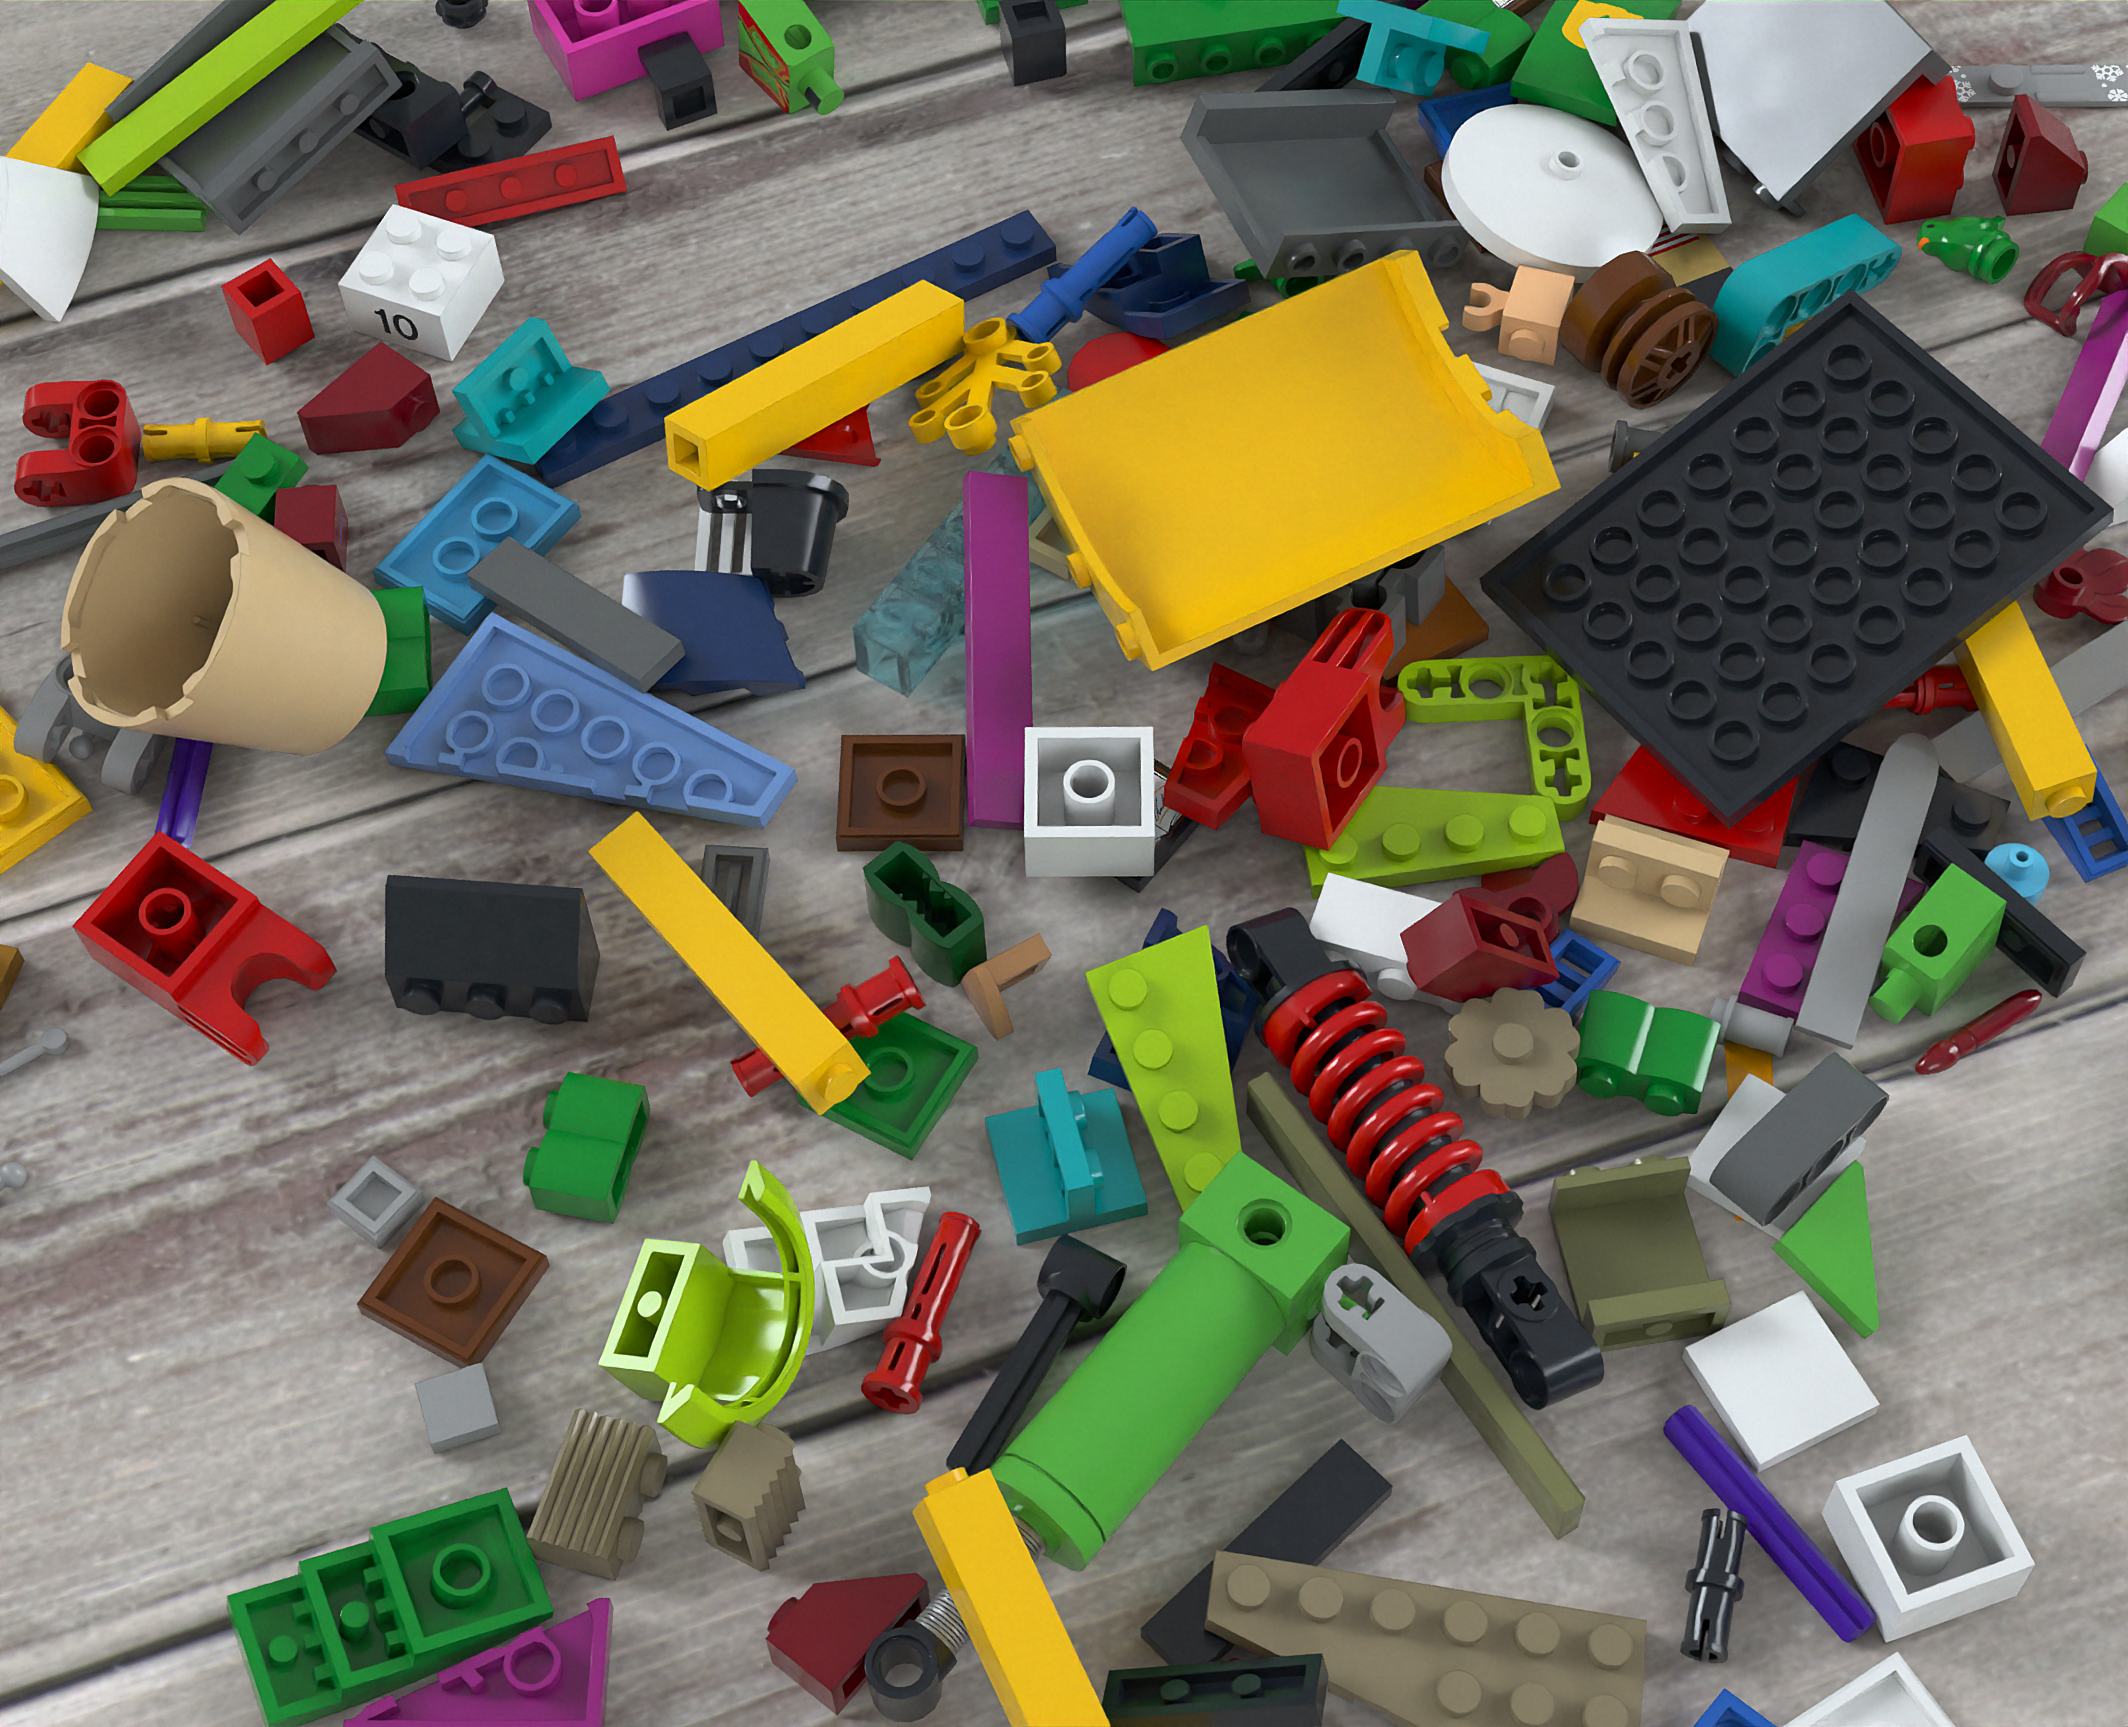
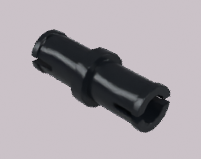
[1680,1508,1749,1663]

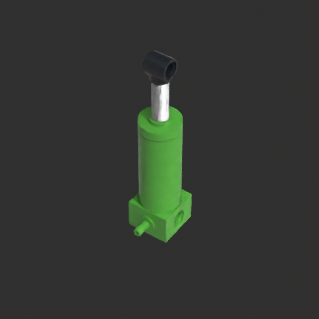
[864,1150,1370,1723]

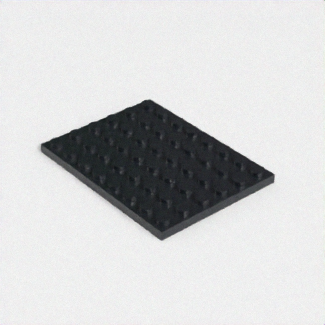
[1479,288,2114,829]

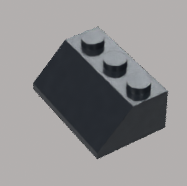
[385,875,600,1025]

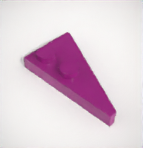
[343,1598,614,1727]

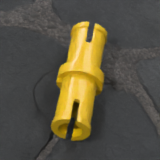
[142,417,268,464]

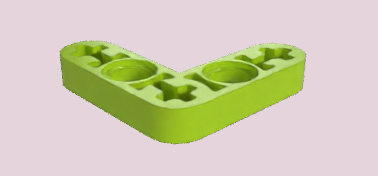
[1397,655,1592,822]

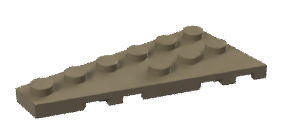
[1204,1550,1647,1727]

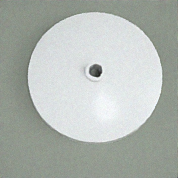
[1441,104,1664,283]

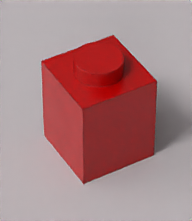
[221,258,315,366]

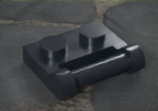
[428,71,552,174]

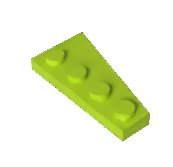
[1302,786,1565,899]
[1085,924,1242,1215]

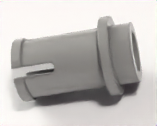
[1709,994,1794,1059]

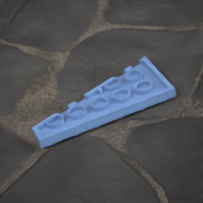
[384,612,798,829]

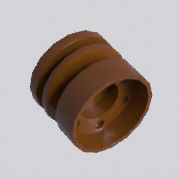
[1559,250,1719,410]

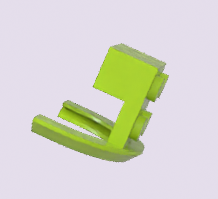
[598,1160,815,1450]

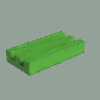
[95,175,209,232]

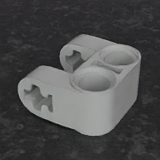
[14,652,169,796]
[1309,1263,1452,1425]

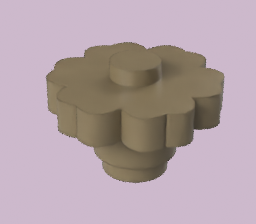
[1444,987,1580,1120]

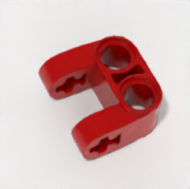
[14,379,141,507]

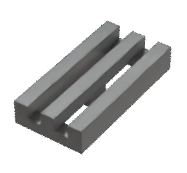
[700,844,770,942]

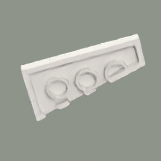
[1578,18,1732,234]

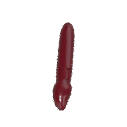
[1915,989,2042,1075]

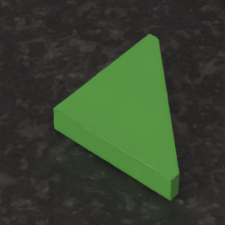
[1771,1159,1880,1339]

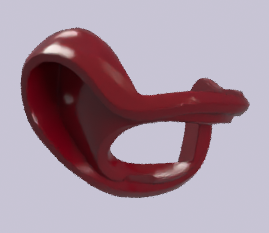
[2023,251,2128,337]

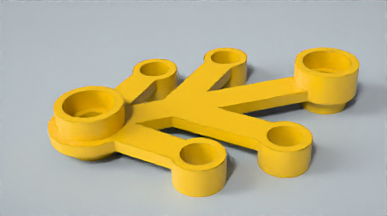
[908,317,1062,456]

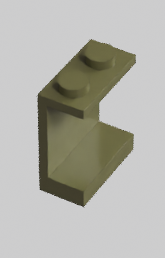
[1548,1155,1731,1353]

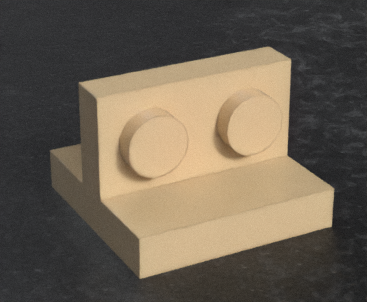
[1568,814,1730,967]

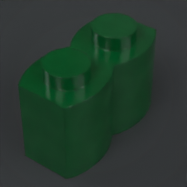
[863,841,987,988]

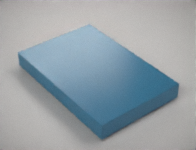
[372,453,581,637]

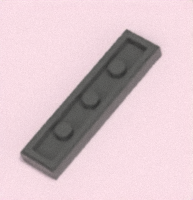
[466,536,685,694]

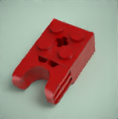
[1242,608,1406,851]
[72,830,337,1066]

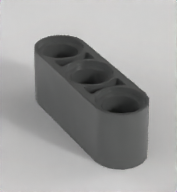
[1709,1052,1890,1226]

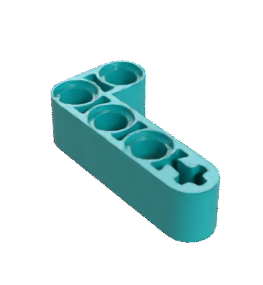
[1708,213,1902,377]

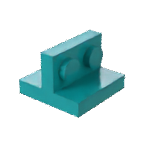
[1336,0,1490,98]
[452,317,611,465]
[985,1068,1148,1246]

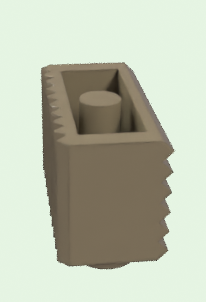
[526,1408,668,1580]
[691,1421,806,1572]

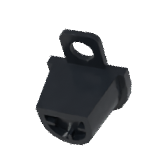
[697,469,849,598]

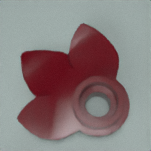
[2033,547,2128,625]
[1452,852,1579,946]

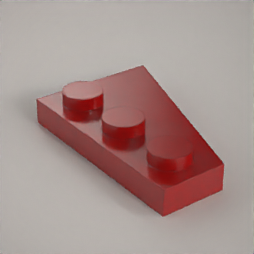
[1163,662,1276,831]

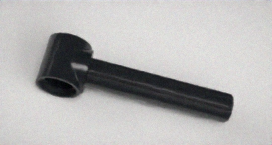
[946,1233,1127,1477]

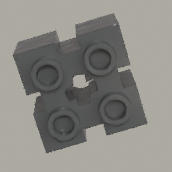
[1276,544,1445,670]

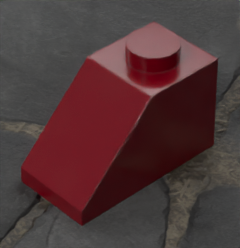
[1992,94,2088,216]
[297,341,440,455]
[1400,893,1560,1003]
[765,1573,931,1715]

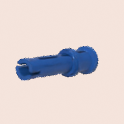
[1005,207,1158,344]

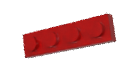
[394,135,627,227]

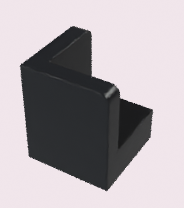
[998,0,1067,87]
[638,31,718,131]

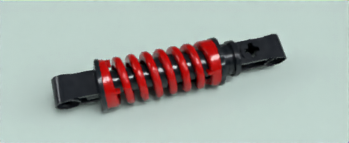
[1226,907,1604,1410]

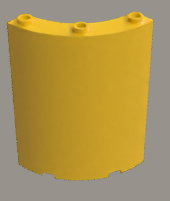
[1008,250,1561,672]

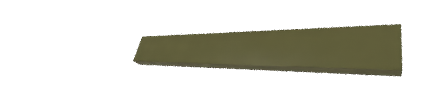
[1246,1072,1585,1540]

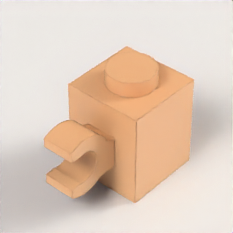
[1462,264,1575,366]

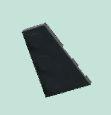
[1784,741,2011,863]

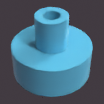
[1984,843,2049,906]

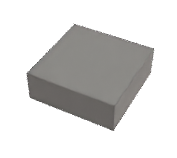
[327,1156,426,1250]
[415,1362,502,1454]

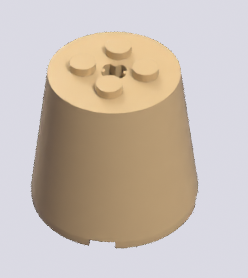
[61,477,387,756]

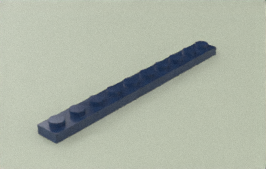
[532,210,1057,489]

